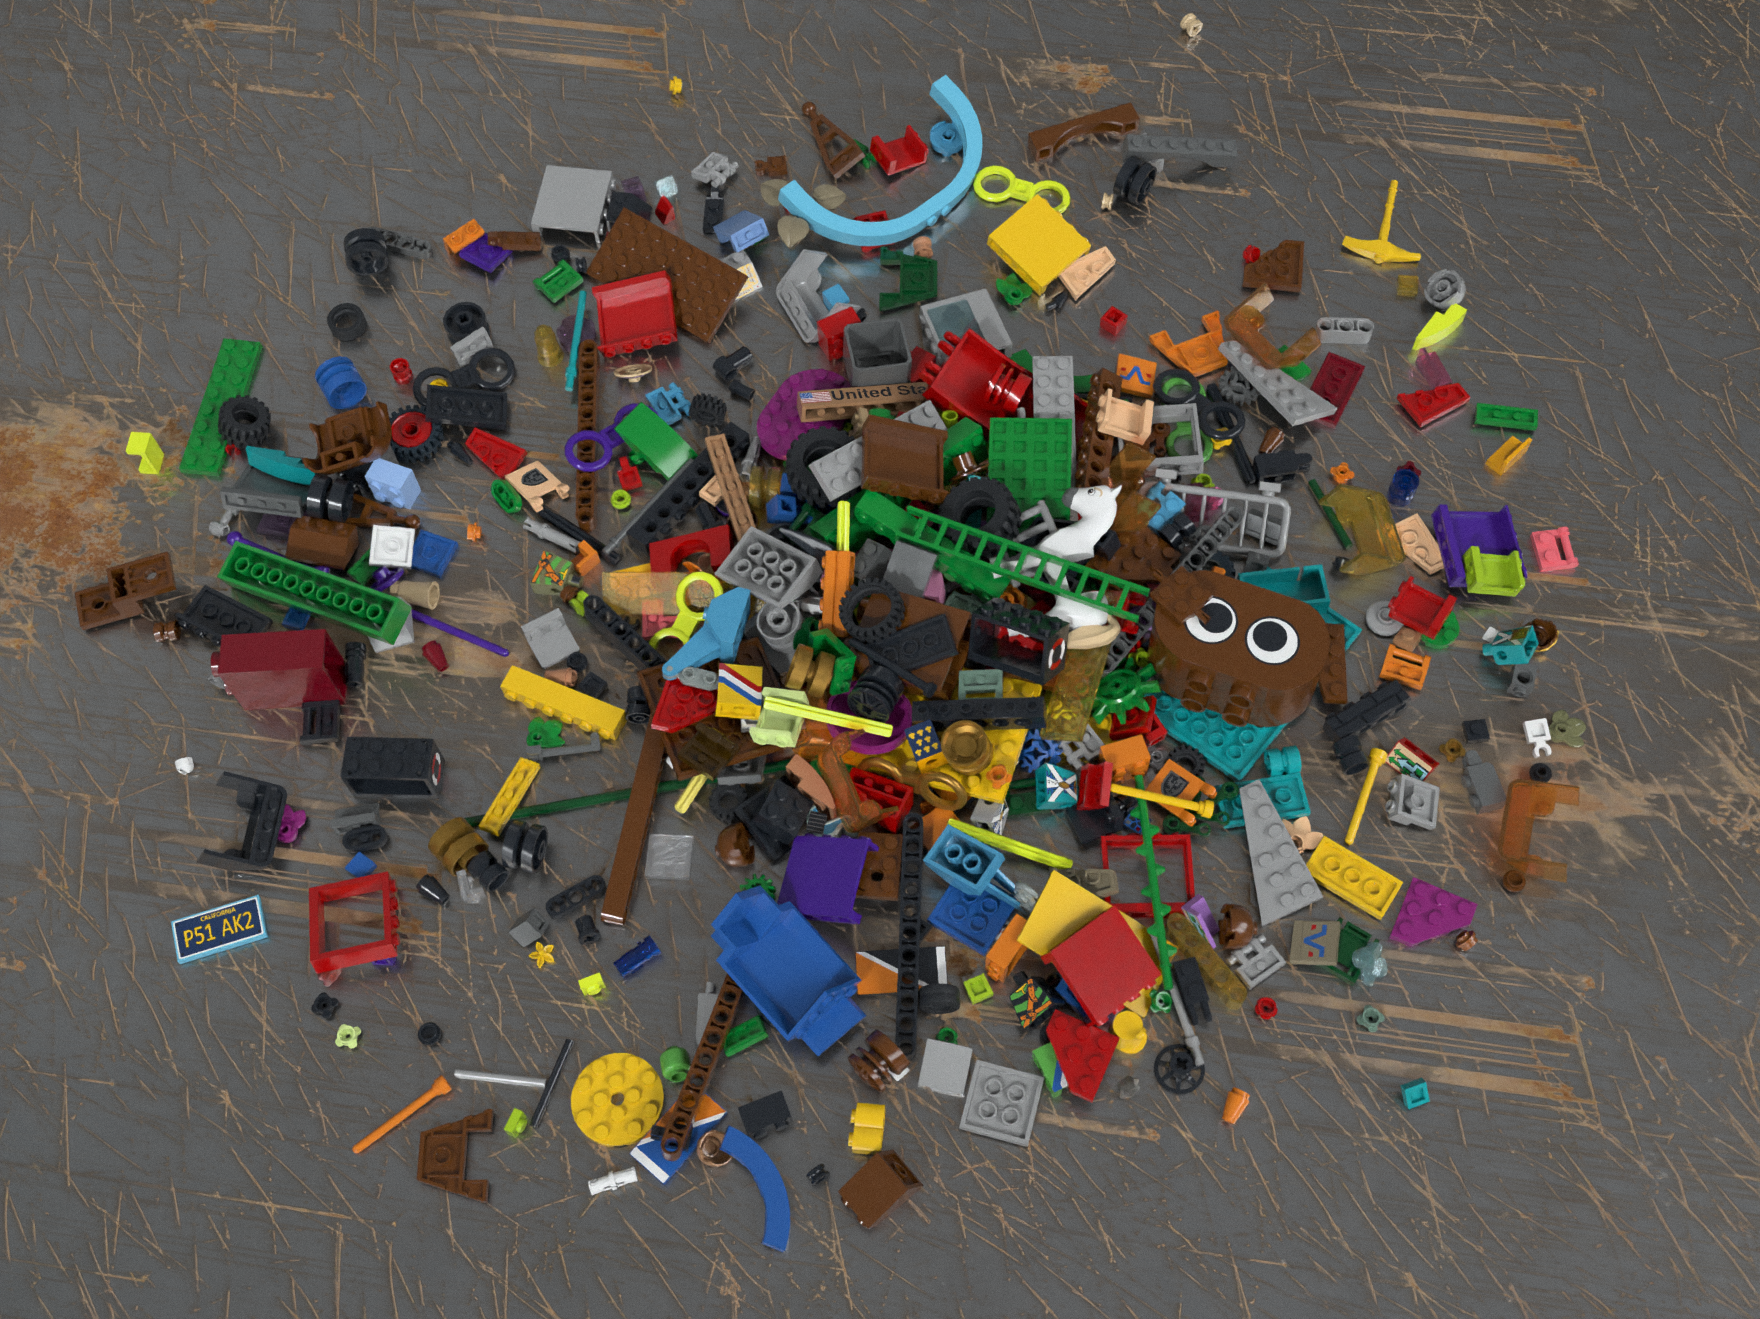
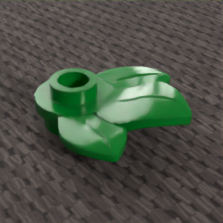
[996,273,1033,305]
[526,717,565,749]

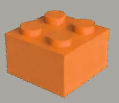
[1097,734,1151,785]

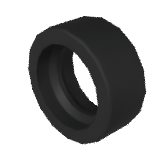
[327,303,367,341]

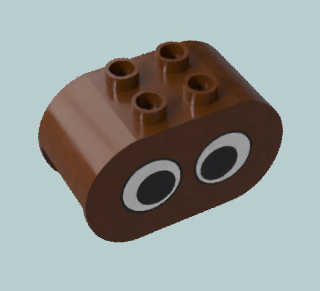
[1147,570,1330,727]

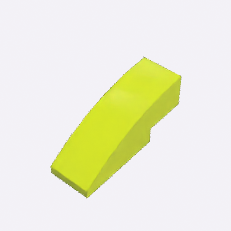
[1412,304,1467,350]

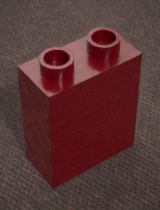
[210,629,347,710]

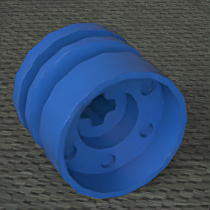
[315,356,367,409]

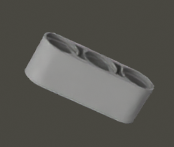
[1314,317,1374,344]

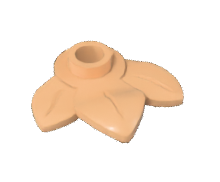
[1282,816,1323,854]

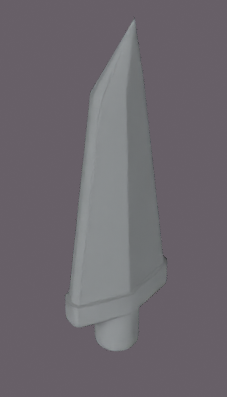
[695,982,719,1061]

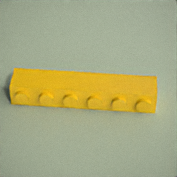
[500,665,627,740]

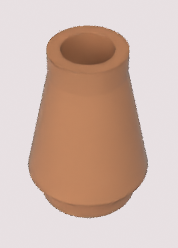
[544,667,577,688]

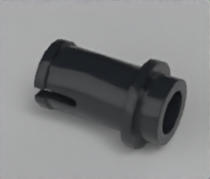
[729,380,755,401]

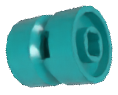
[1264,745,1302,777]

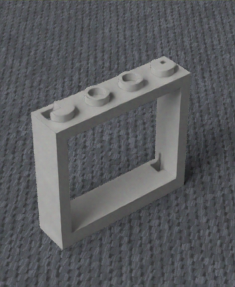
[1117,403,1204,479]

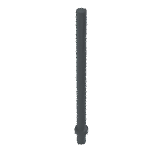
[602,458,694,555]

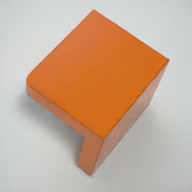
[571,540,600,576]

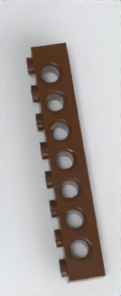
[1074,368,1123,488]

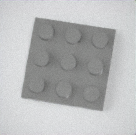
[959,1060,1044,1147]

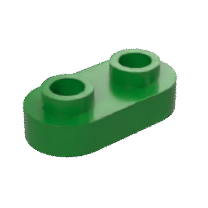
[491,479,522,513]

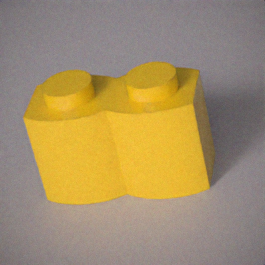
[848,1103,886,1155]

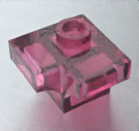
[1181,482,1218,523]

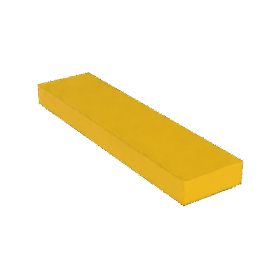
[478,757,541,836]

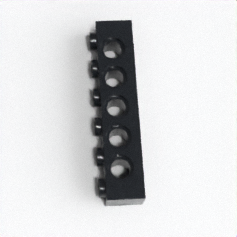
[912,697,1047,732]

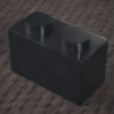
[738,1090,793,1140]

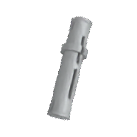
[739,436,762,483]
[523,517,580,554]

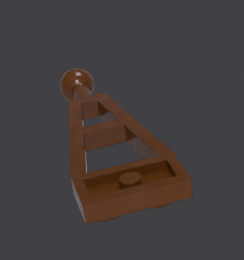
[802,101,865,179]
[314,493,421,530]

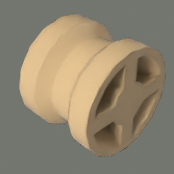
[1180,13,1203,37]

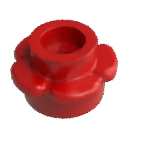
[1243,245,1260,264]
[1255,997,1278,1020]

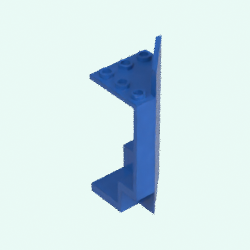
[711,886,867,1056]

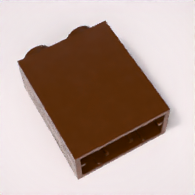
[844,591,972,701]

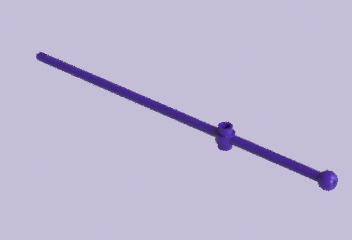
[227,531,509,657]

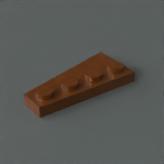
[1318,623,1348,704]

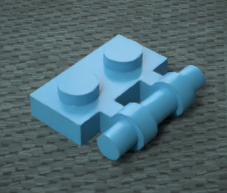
[645,382,691,425]
[1132,481,1186,535]

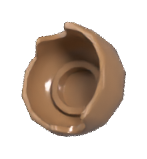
[696,1130,733,1167]

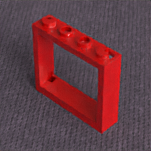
[1100,832,1195,919]
[309,871,400,974]

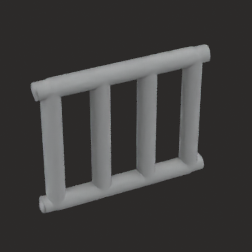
[1003,500,1057,588]

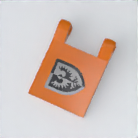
[1145,759,1217,827]

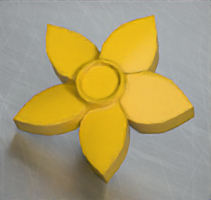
[528,942,555,969]

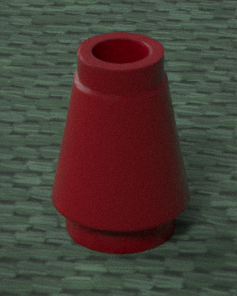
[421,640,449,673]

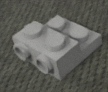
[1385,774,1440,830]

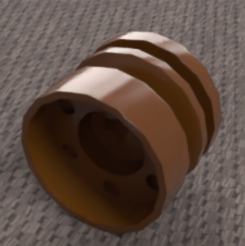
[847,1029,910,1093]

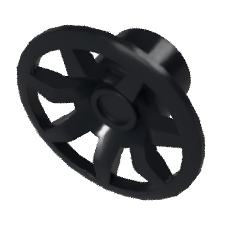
[1154,1044,1205,1094]

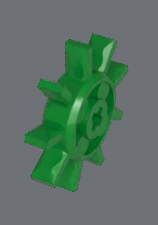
[1080,657,1161,725]

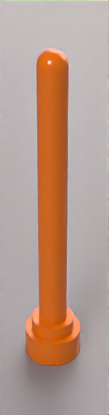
[352,1075,452,1154]

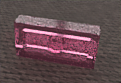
[1416,347,1453,390]

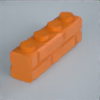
[818,550,855,638]

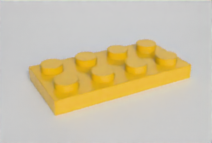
[1306,836,1403,921]

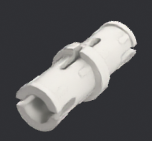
[588,1166,638,1195]

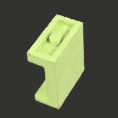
[749,687,810,748]

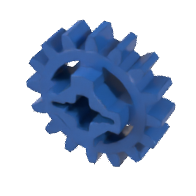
[1018,728,1063,773]

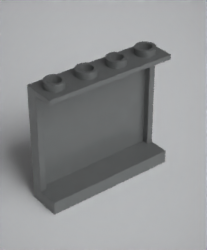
[220,455,328,518]

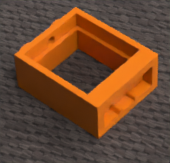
[985,913,1028,983]

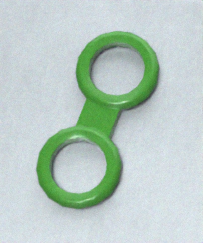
[1161,378,1213,463]

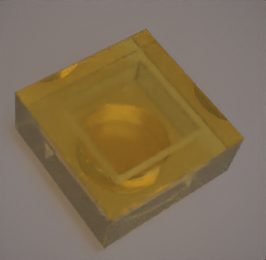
[1397,275,1418,296]

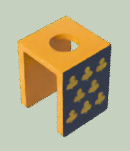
[904,720,948,774]

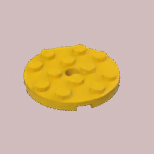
[571,1053,664,1147]

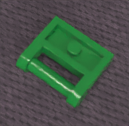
[532,259,584,303]

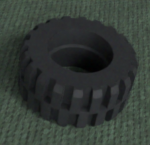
[786,426,861,508]
[938,477,1022,560]

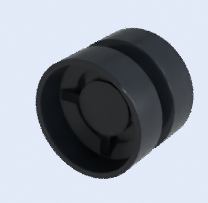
[307,474,354,523]

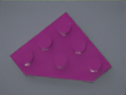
[1389,877,1478,947]

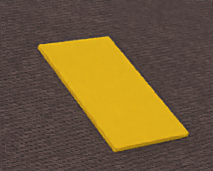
[1016,870,1178,1019]

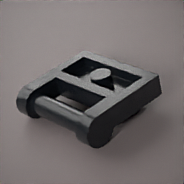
[300,699,340,746]

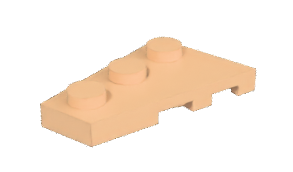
[1058,246,1116,300]
[1380,513,1444,575]

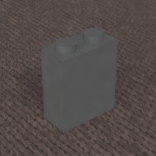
[883,540,939,599]

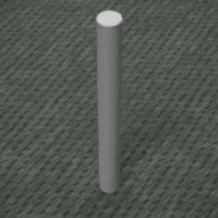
[454,1069,547,1088]

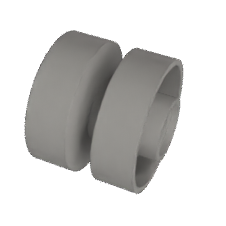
[756,602,804,654]

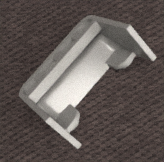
[776,249,860,343]

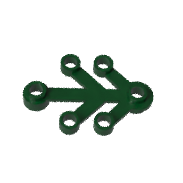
[1163,776,1239,838]

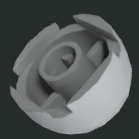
[1424,269,1466,309]

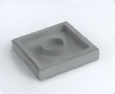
[918,1038,973,1094]

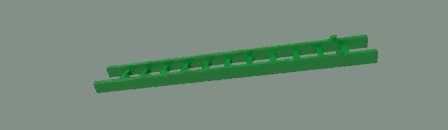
[895,505,1150,623]

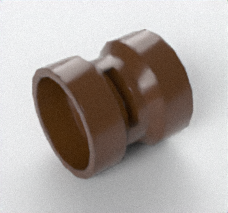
[153,620,181,642]

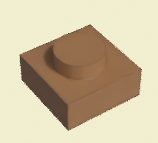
[1393,626,1422,652]

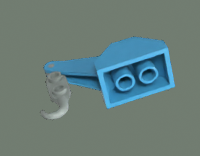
[662,587,751,691]
[923,824,1038,917]

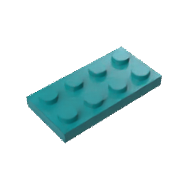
[1214,773,1311,829]

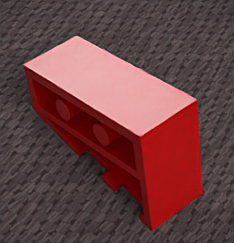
[844,767,914,834]

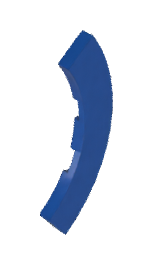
[719,1126,790,1252]

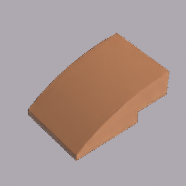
[786,754,837,821]

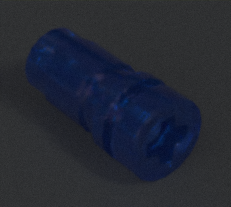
[613,935,662,977]

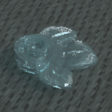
[1352,942,1388,987]

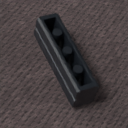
[1323,680,1411,743]

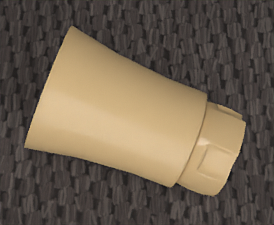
[390,580,440,610]

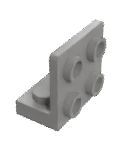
[521,608,580,669]

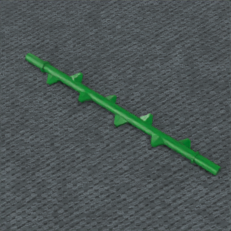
[1130,775,1177,990]

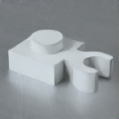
[792,596,823,615]
[1522,718,1551,758]

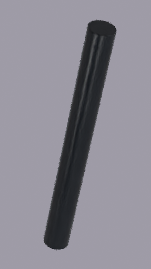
[529,1039,574,1129]

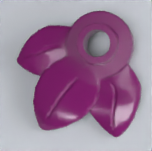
[277,804,306,843]

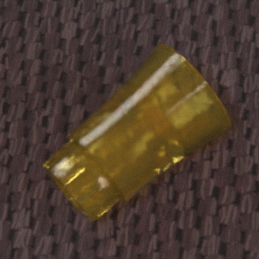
[534,325,564,367]

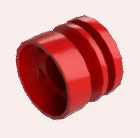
[983,363,1033,416]

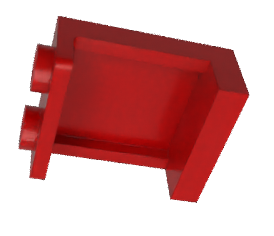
[1388,576,1457,640]

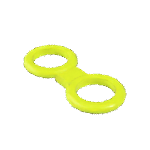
[973,165,1071,213]
[648,571,723,662]

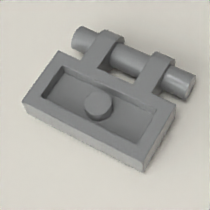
[691,152,739,188]
[450,327,494,368]
[1054,715,1105,770]
[1225,934,1286,990]

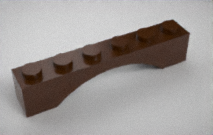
[1028,102,1140,162]

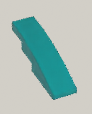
[246,446,319,486]

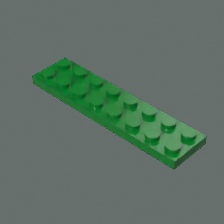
[179,338,263,477]

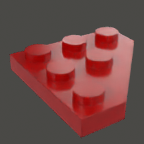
[651,678,718,733]
[1046,1009,1120,1103]

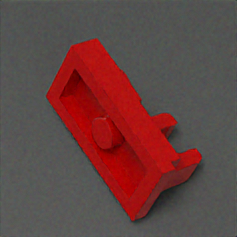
[997,626,1043,651]

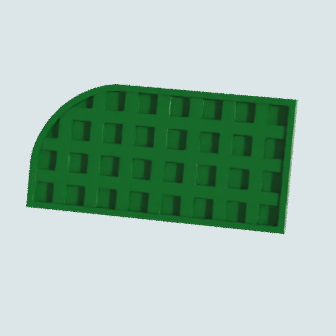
[986,418,1072,557]

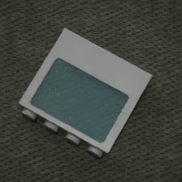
[918,288,1012,367]

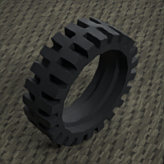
[839,578,905,643]

